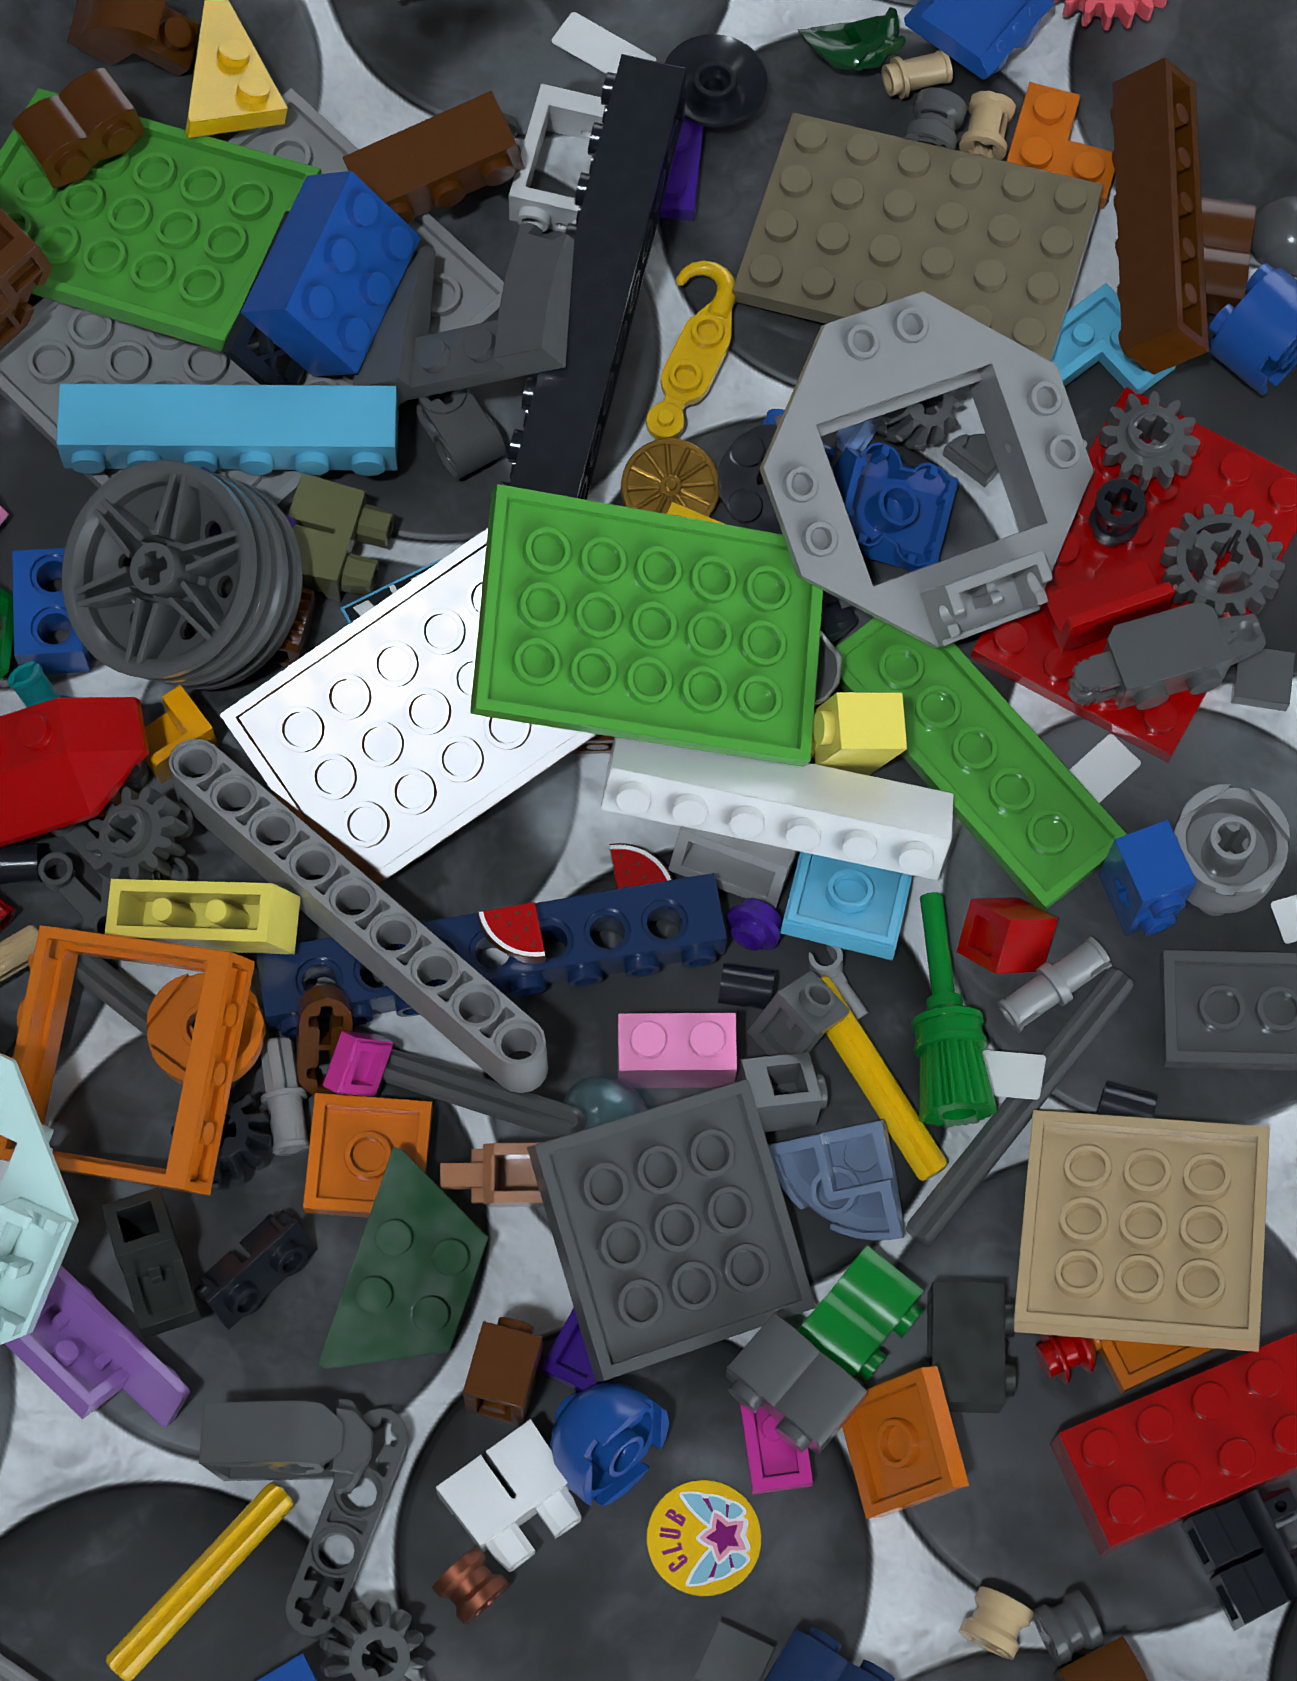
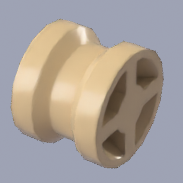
[959,1586,1034,1660]

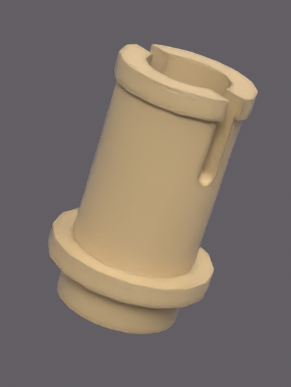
[881,50,953,99]

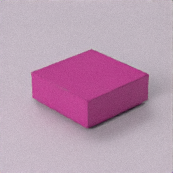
[323,1031,393,1097]

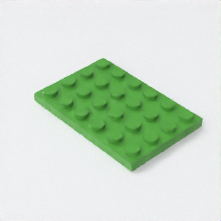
[0,88,322,351]
[470,484,823,767]

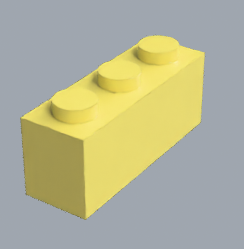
[105,879,301,954]

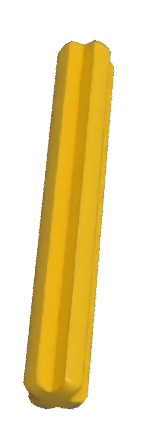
[820,976,947,1181]
[105,1482,294,1681]

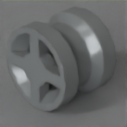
[1032,1589,1104,1666]

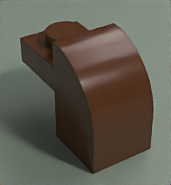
[67,0,200,77]

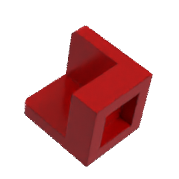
[956,897,1058,974]

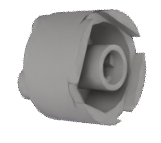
[1172,784,1290,916]

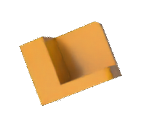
[145,685,218,785]

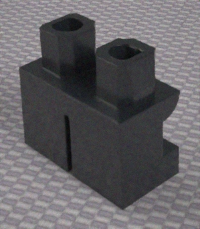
[1181,1487,1297,1631]

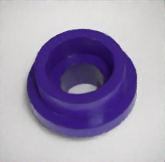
[726,898,782,951]

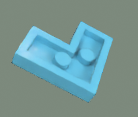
[1052,283,1176,394]

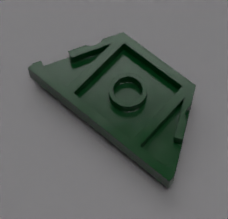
[317,1146,488,1369]

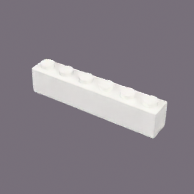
[601,737,954,880]

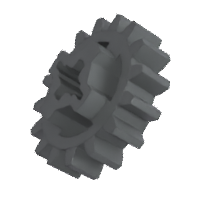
[1159,503,1285,618]

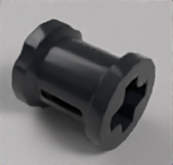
[1088,478,1146,547]

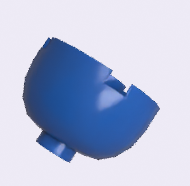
[550,1382,669,1506]

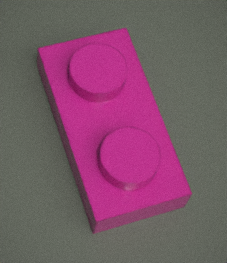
[739,1403,813,1495]

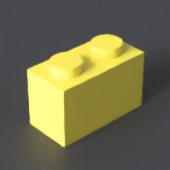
[809,692,907,775]

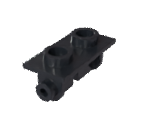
[193,1210,317,1330]

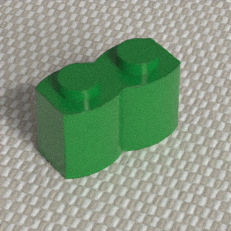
[798,1245,924,1385]

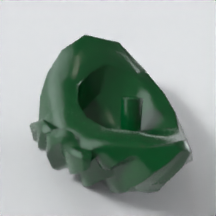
[797,7,906,71]

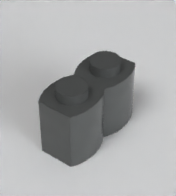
[726,1313,867,1455]

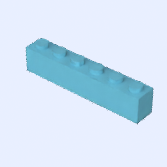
[56,384,399,476]

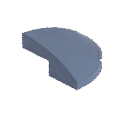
[768,1119,905,1240]

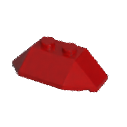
[0,697,149,847]

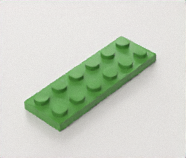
[835,617,1127,912]

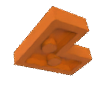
[1006,82,1115,209]

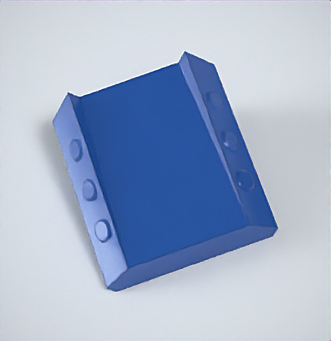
[904,0,1054,80]
[833,442,959,571]

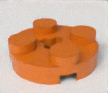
[146,973,266,1085]

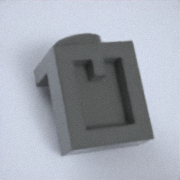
[747,971,849,1056]

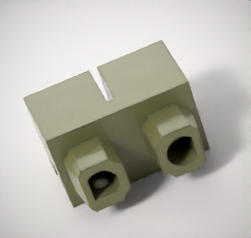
[288,473,394,602]

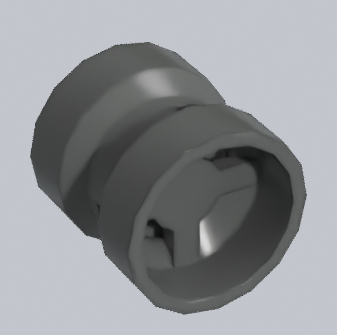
[903,87,967,150]

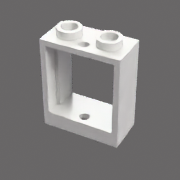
[509,84,605,232]

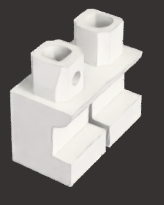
[436,1419,581,1572]

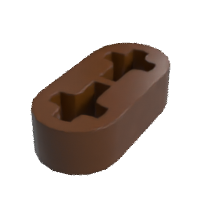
[296,984,353,1095]

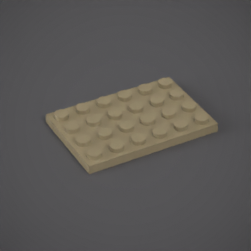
[732,112,1103,362]

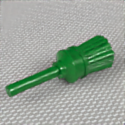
[910,892,997,1128]

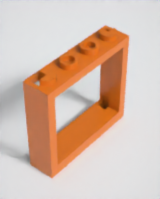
[0,925,255,1196]

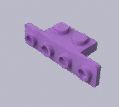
[4,1265,190,1427]

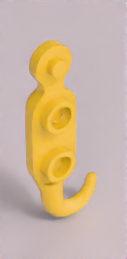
[646,260,736,440]

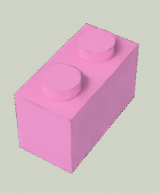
[617,1013,737,1088]

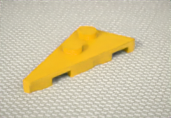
[185,0,288,138]

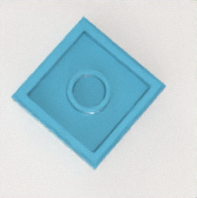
[780,852,912,961]

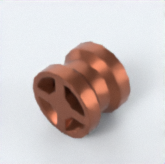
[432,1547,510,1625]

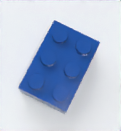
[241,171,421,377]

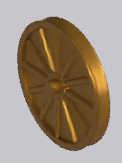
[621,438,719,517]

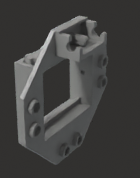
[760,291,1093,648]

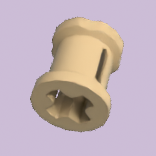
[959,91,1016,160]

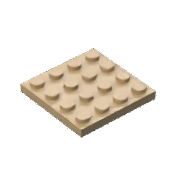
[1014,1110,1270,1352]

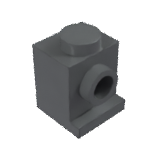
[736,1052,827,1132]

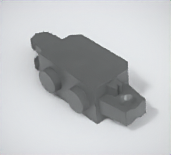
[1067,601,1266,710]

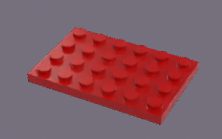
[970,387,1297,763]

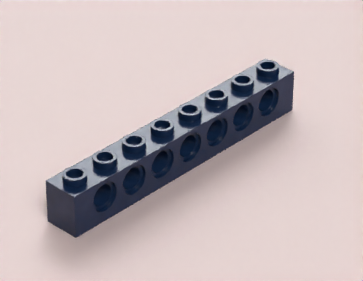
[255,873,727,1036]

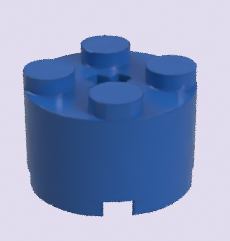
[1208,263,1297,395]

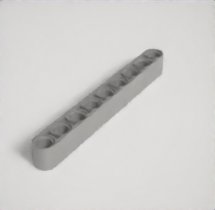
[169,739,548,1093]

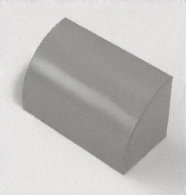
[668,826,798,909]

